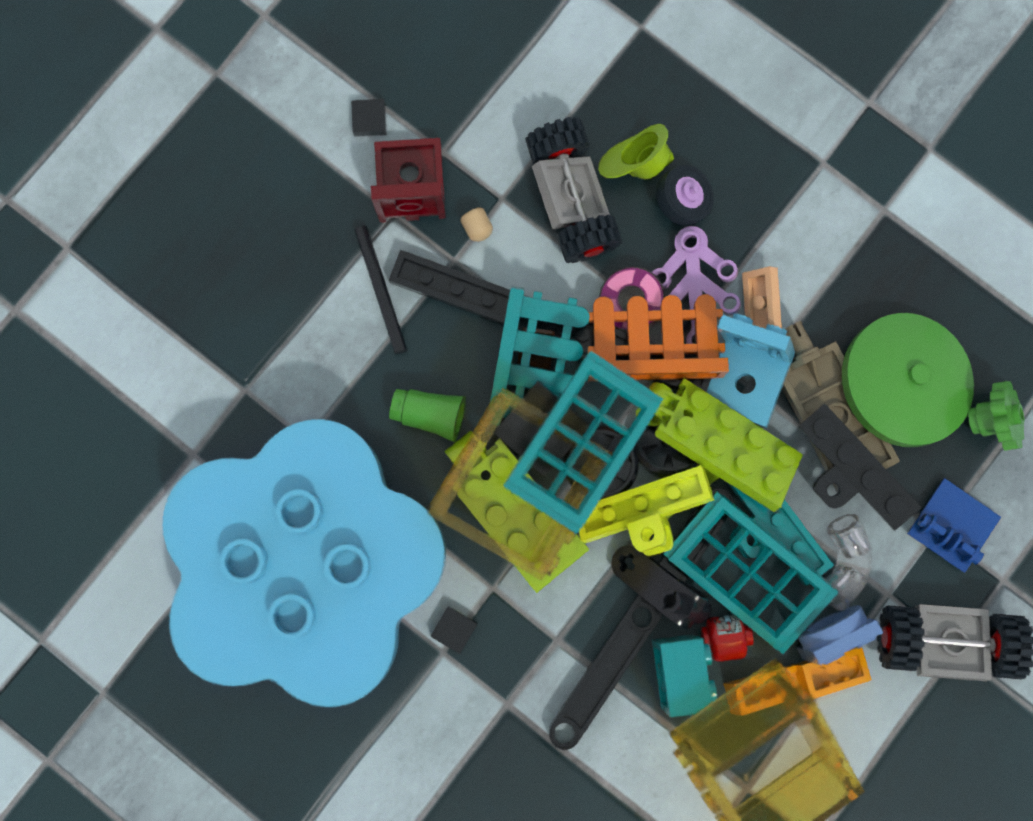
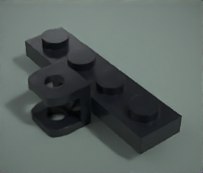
[798,403,922,531]

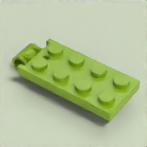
[636,378,803,512]
[444,430,589,593]

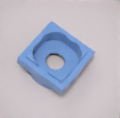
[796,605,883,665]

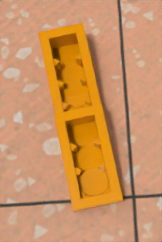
[723,647,872,719]

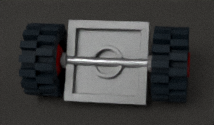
[525,117,623,263]
[877,604,1033,682]

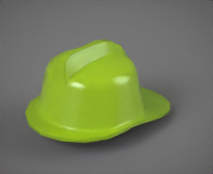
[598,124,674,179]

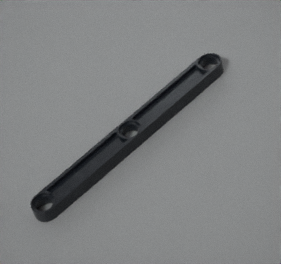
[549,488,733,750]

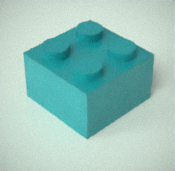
[651,634,717,717]

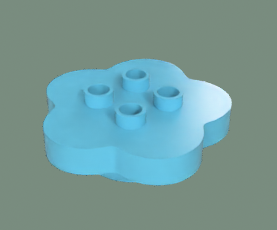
[162,419,446,707]

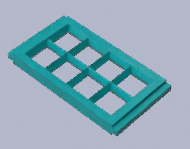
[503,351,663,534]
[664,491,839,654]

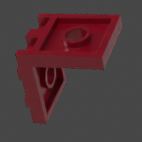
[371,138,446,223]

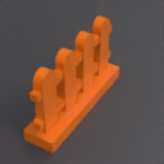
[587,294,729,382]

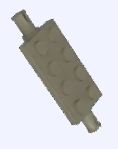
[782,321,900,492]

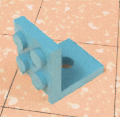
[707,313,795,428]

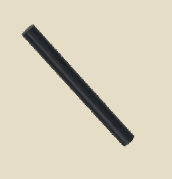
[355,226,408,354]

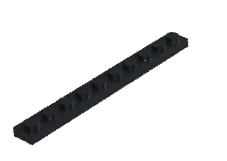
[388,250,711,392]

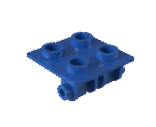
[907,478,1001,573]

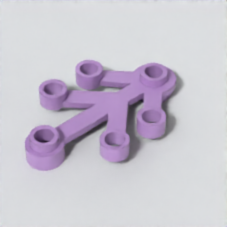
[651,226,741,355]

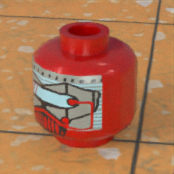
[701,614,754,662]

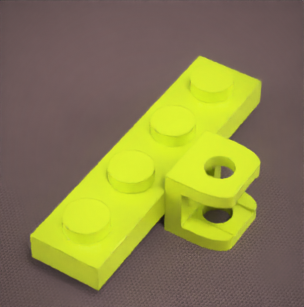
[576,465,714,557]

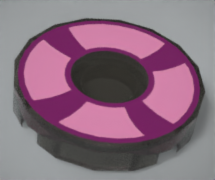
[599,266,666,332]

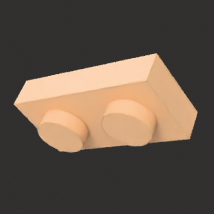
[742,266,782,328]

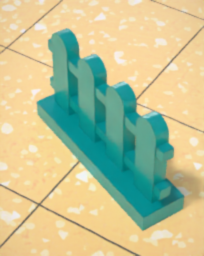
[486,286,590,426]

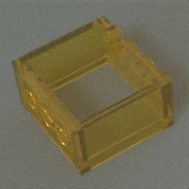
[427,388,613,581]
[668,658,865,821]

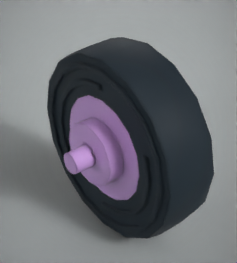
[656,165,714,226]

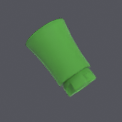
[389,389,466,442]

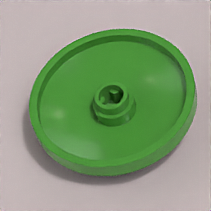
[842,313,974,447]

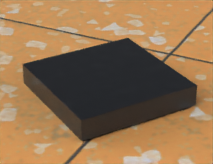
[493,380,590,477]

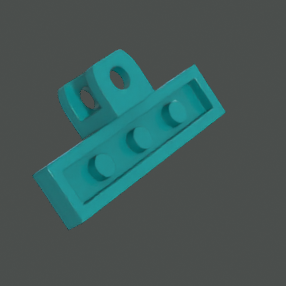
[728,483,834,586]

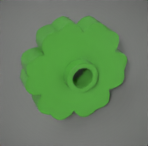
[968,381,1025,451]

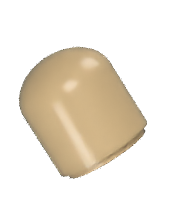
[460,207,493,242]

